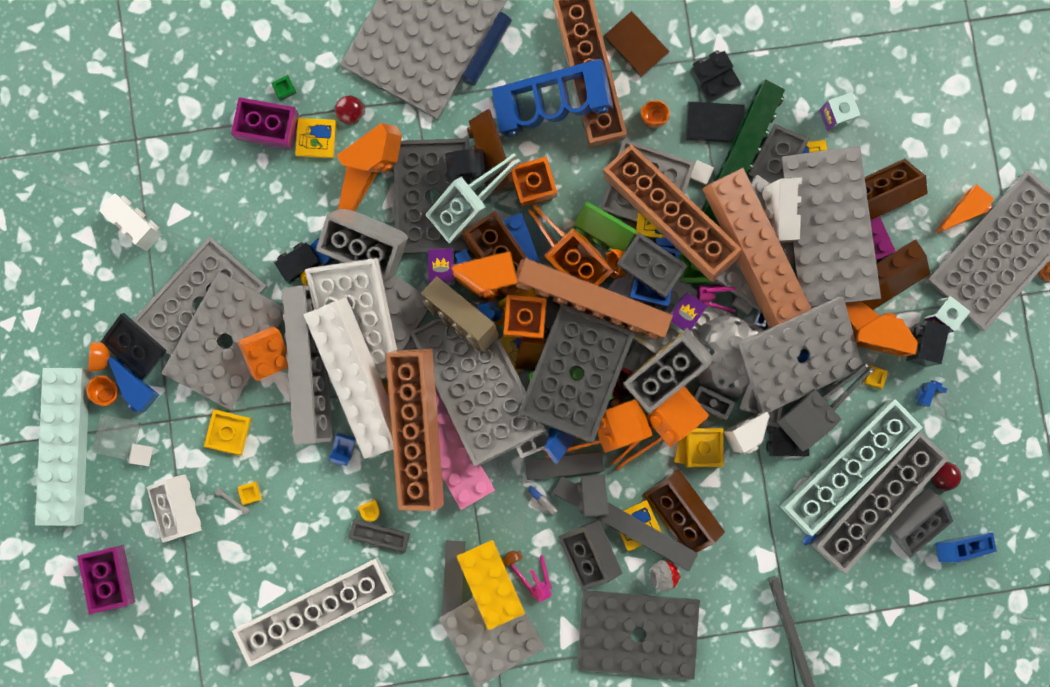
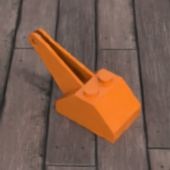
[336,123,402,212]
[528,204,613,286]
[845,301,918,357]
[611,386,709,471]
[543,399,652,458]

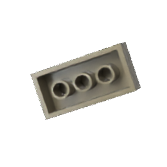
[421,277,499,353]

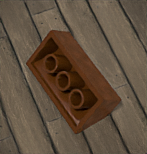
[466,109,514,196]
[864,159,928,220]
[460,211,528,299]
[862,239,930,310]
[643,469,725,553]

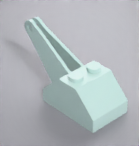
[425,153,521,244]

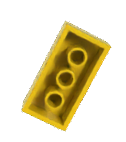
[457,540,525,630]

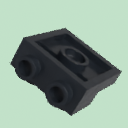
[690,50,742,103]
[766,426,809,456]

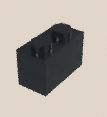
[274,242,321,284]

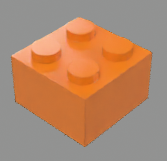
[511,156,557,208]
[504,295,546,339]
[238,326,288,381]

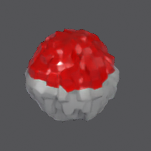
[649,560,681,592]

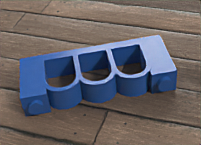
[492,59,613,137]

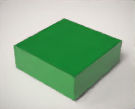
[271,75,297,101]

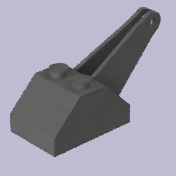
[777,362,874,451]

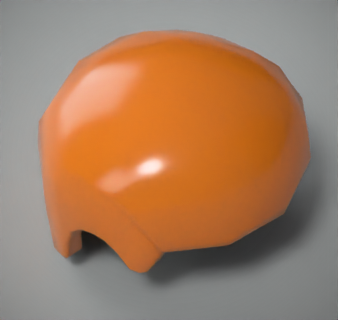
[641,100,670,129]
[606,249,627,279]
[88,342,110,371]
[86,375,119,407]

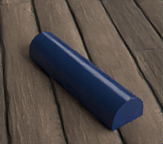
[462,12,512,86]

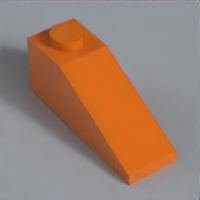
[935,184,995,233]

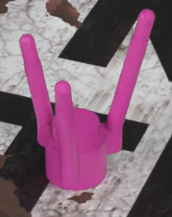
[697,284,736,313]
[511,555,552,602]

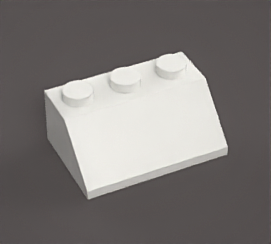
[724,412,769,454]
[147,474,201,543]

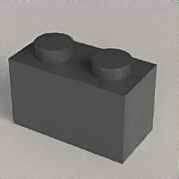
[692,386,735,421]
[577,475,609,518]

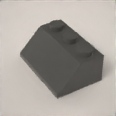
[887,488,953,558]
[558,520,623,590]

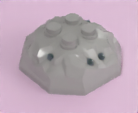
[697,313,764,398]

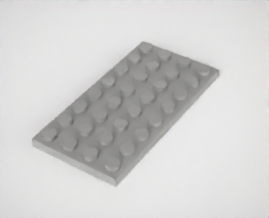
[781,146,881,307]
[926,170,1050,331]
[410,299,546,468]

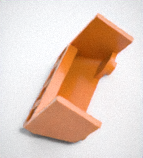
[452,252,518,303]

